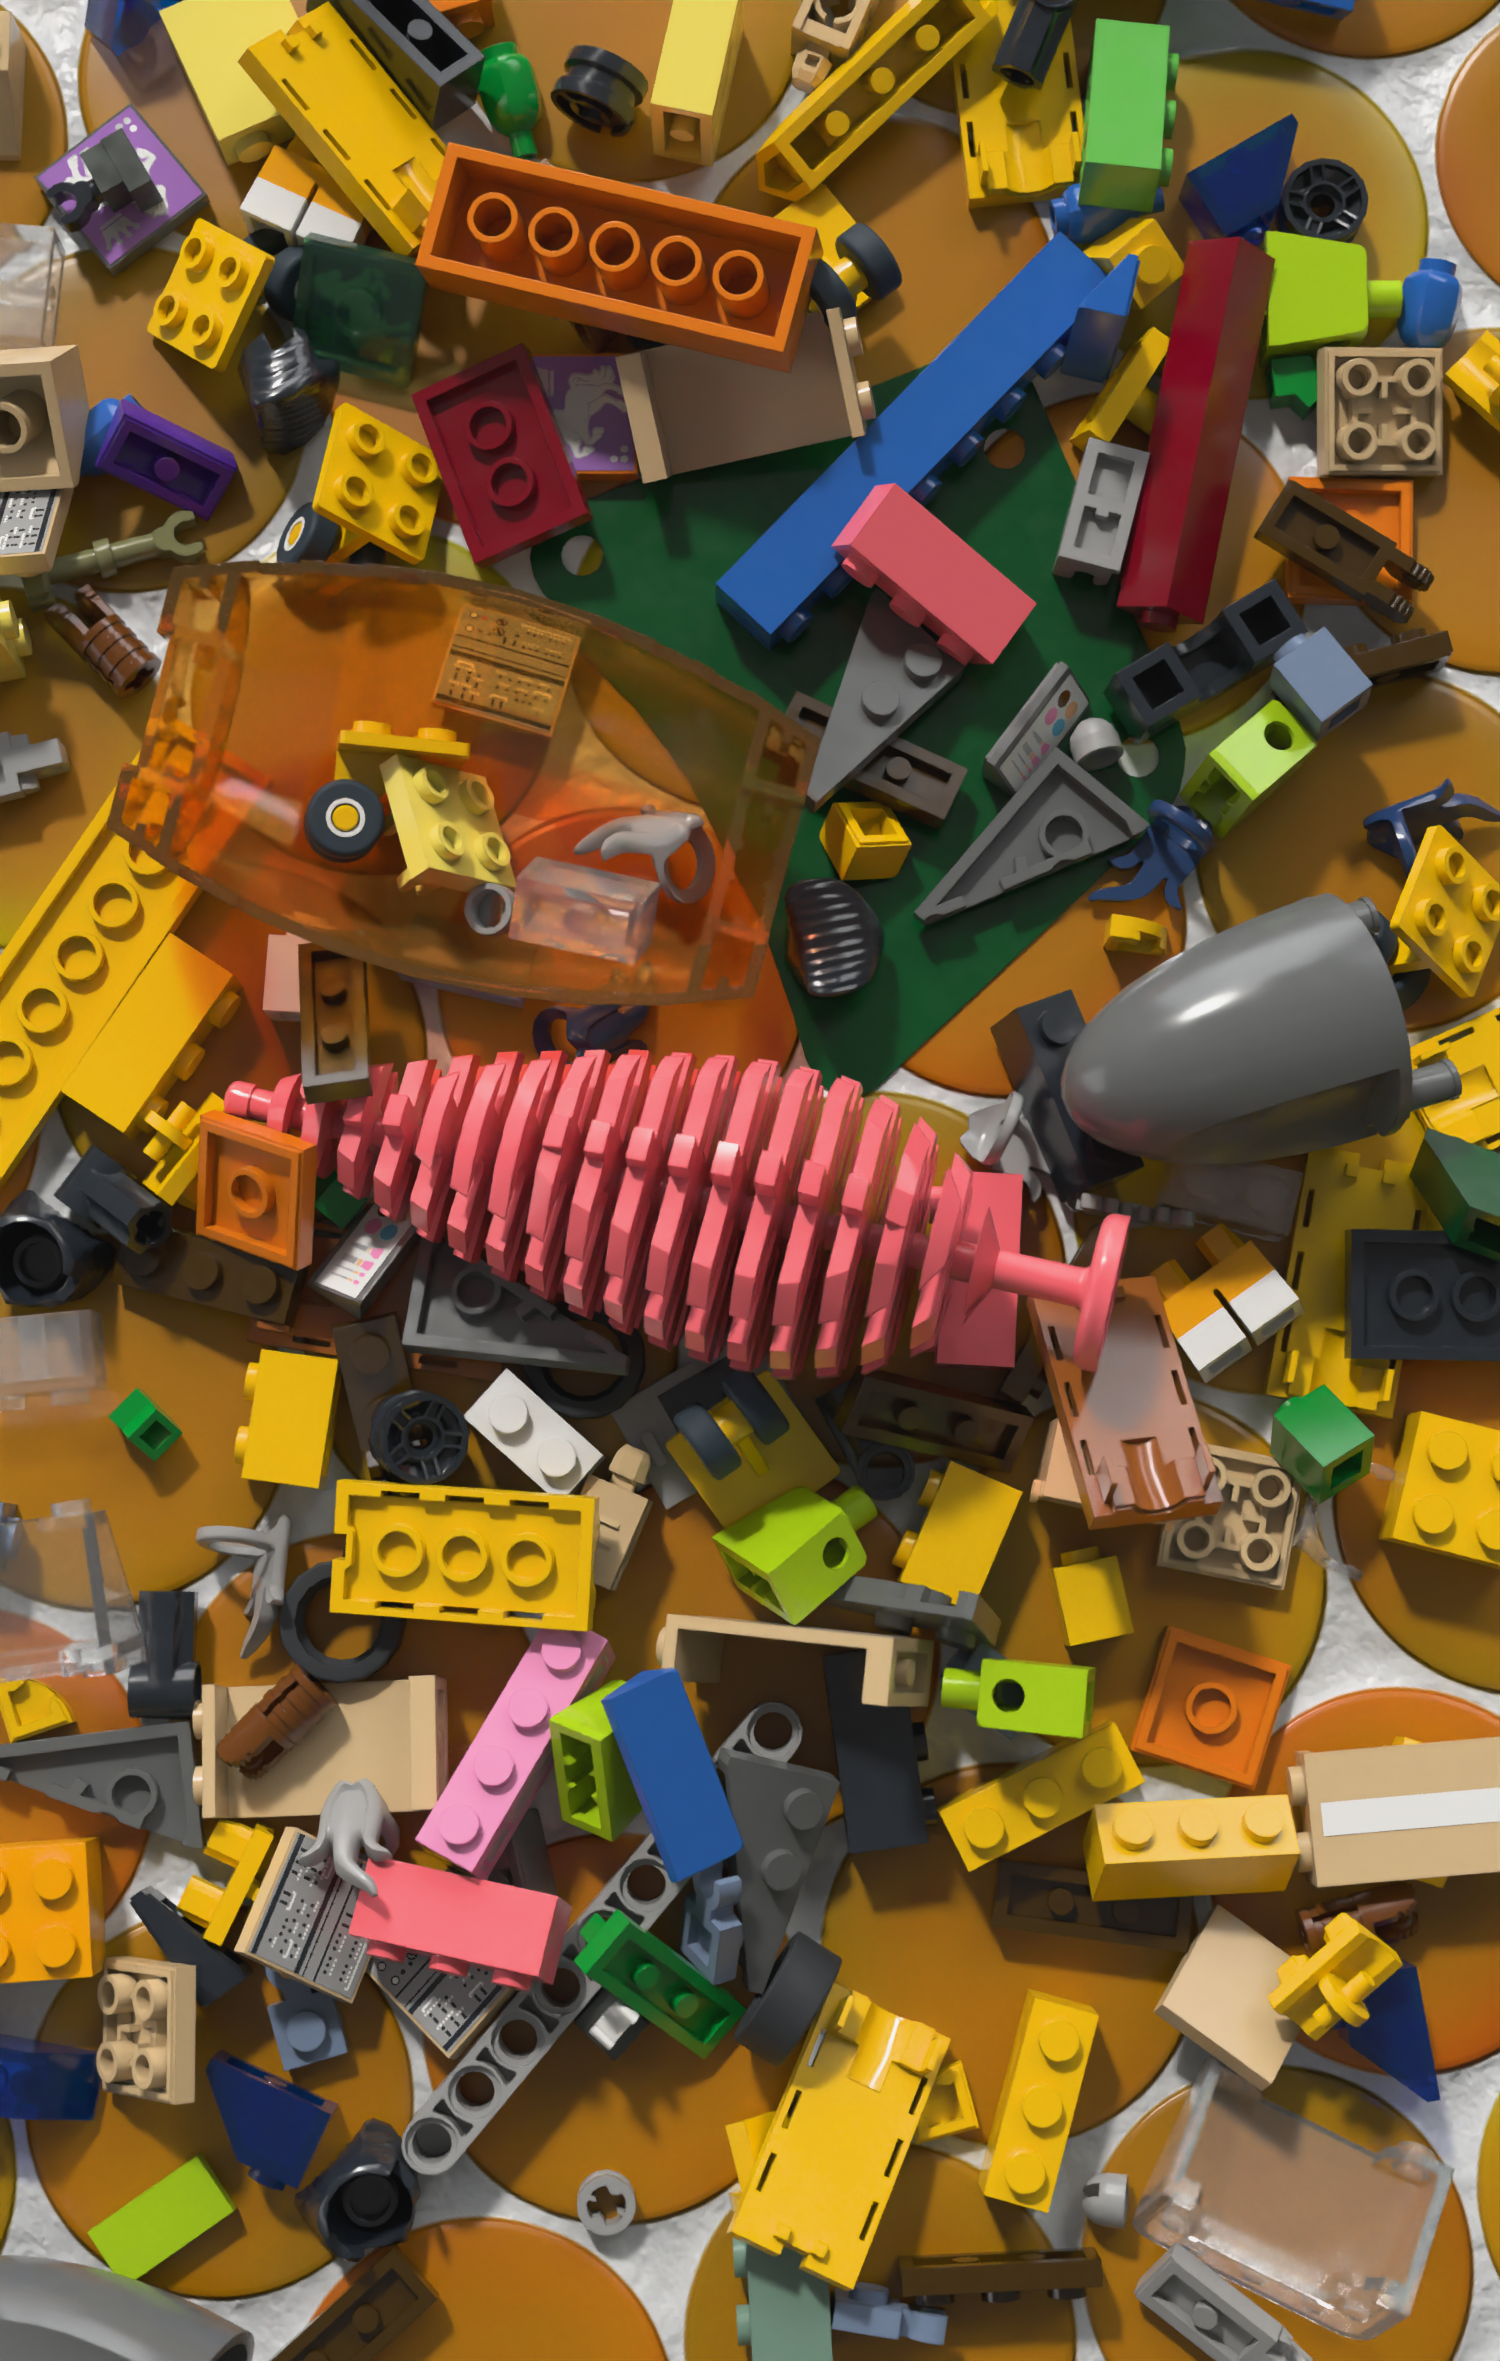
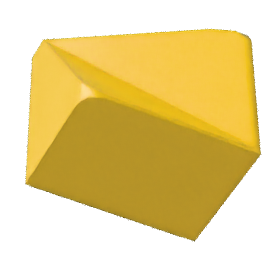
[819,801,912,881]

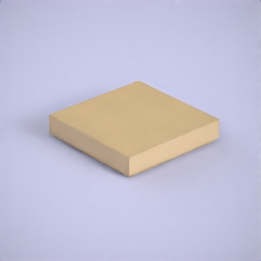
[1153,1904,1301,2091]

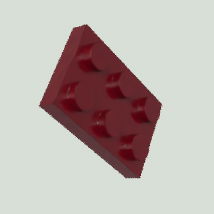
[411,343,594,569]

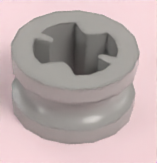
[577,2169,636,2236]

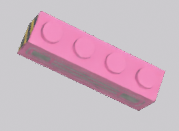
[415,1628,616,1880]

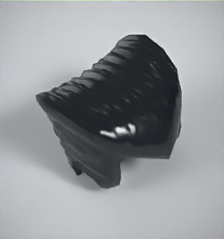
[237,328,341,455]
[783,878,885,998]
[0,1190,116,1308]
[294,2118,421,2262]

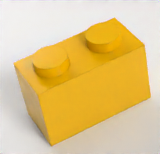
[234,1349,343,1490]
[891,1461,1022,1606]

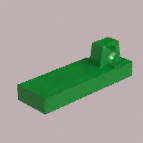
[573,1909,747,2060]

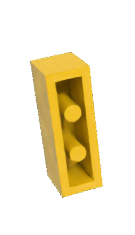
[60,933,242,1141]
[936,1719,1145,1872]
[1082,1794,1300,1901]
[978,1988,1099,2213]

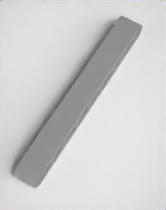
[401,1700,803,2175]

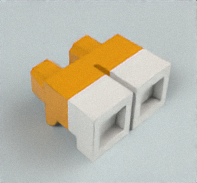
[240,134,372,248]
[1148,1223,1304,1383]

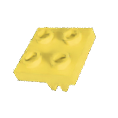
[379,753,517,899]

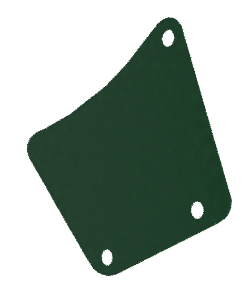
[530,364,1186,1095]

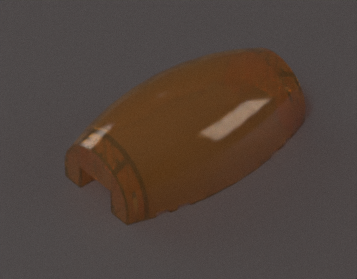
[106,560,821,1006]

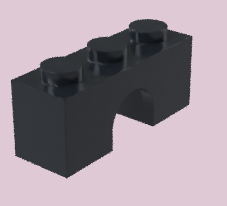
[1103,578,1309,746]

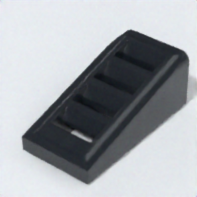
[130,1885,253,2007]

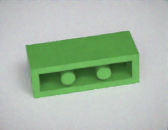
[1078,18,1179,212]

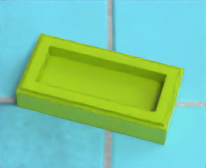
[87,2152,237,2280]

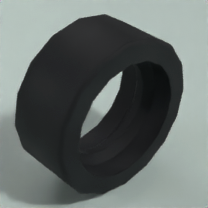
[524,1300,646,1419]
[278,1561,407,1684]
[734,1932,842,2067]

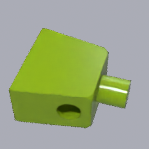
[1259,231,1403,367]
[1178,700,1317,840]
[711,1485,878,1626]
[941,1657,1096,1738]
[549,1680,642,1842]

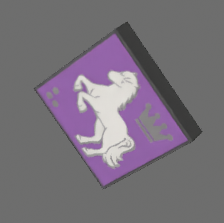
[34,103,210,277]

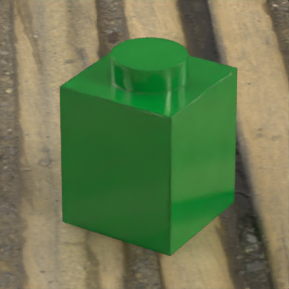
[1270,1384,1375,1504]

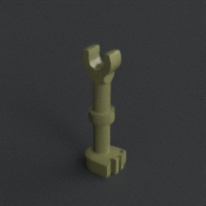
[21,510,205,612]

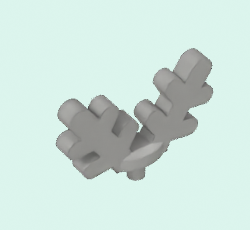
[1075,1193,1196,1230]

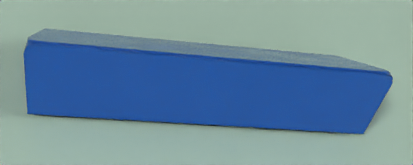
[1060,254,1140,383]
[601,1668,744,1883]

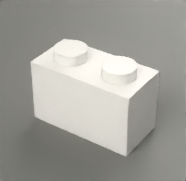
[464,1368,606,1495]

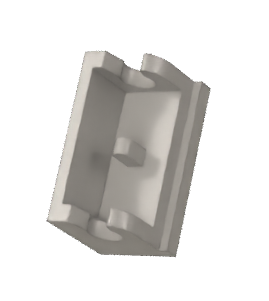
[1052,437,1150,585]

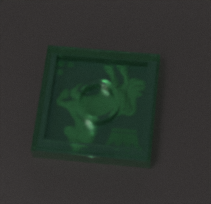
[291,232,428,388]

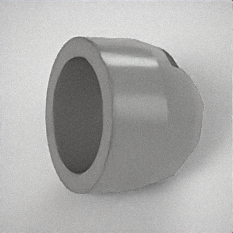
[1070,717,1124,771]
[464,883,522,936]
[1081,2172,1129,2229]

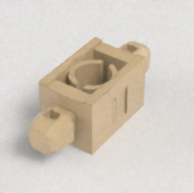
[791,0,880,94]
[580,1444,654,1598]

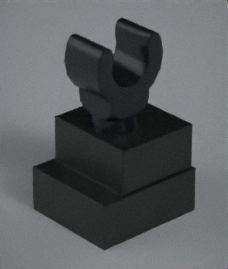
[46,128,164,233]

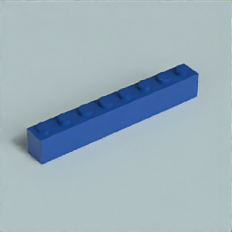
[716,231,1108,651]

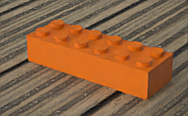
[415,142,824,374]

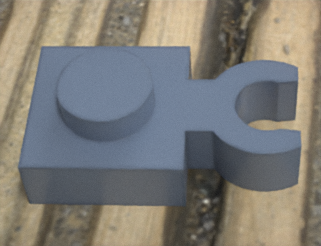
[679,1861,743,1986]
[265,1966,350,2071]
[830,2282,948,2345]

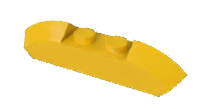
[756,0,999,202]

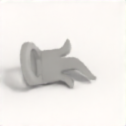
[574,804,716,903]
[959,1091,1080,1213]
[195,1514,292,1659]
[298,1778,400,1897]

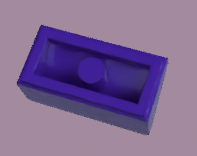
[95,399,237,522]

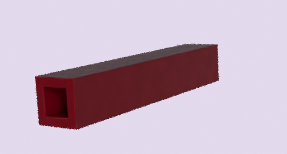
[1117,237,1275,633]

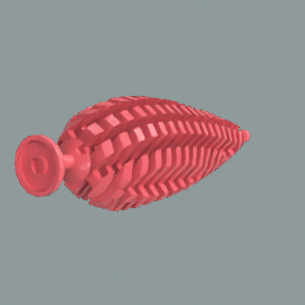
[223,1050,1131,1380]

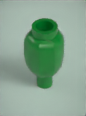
[478,42,542,160]

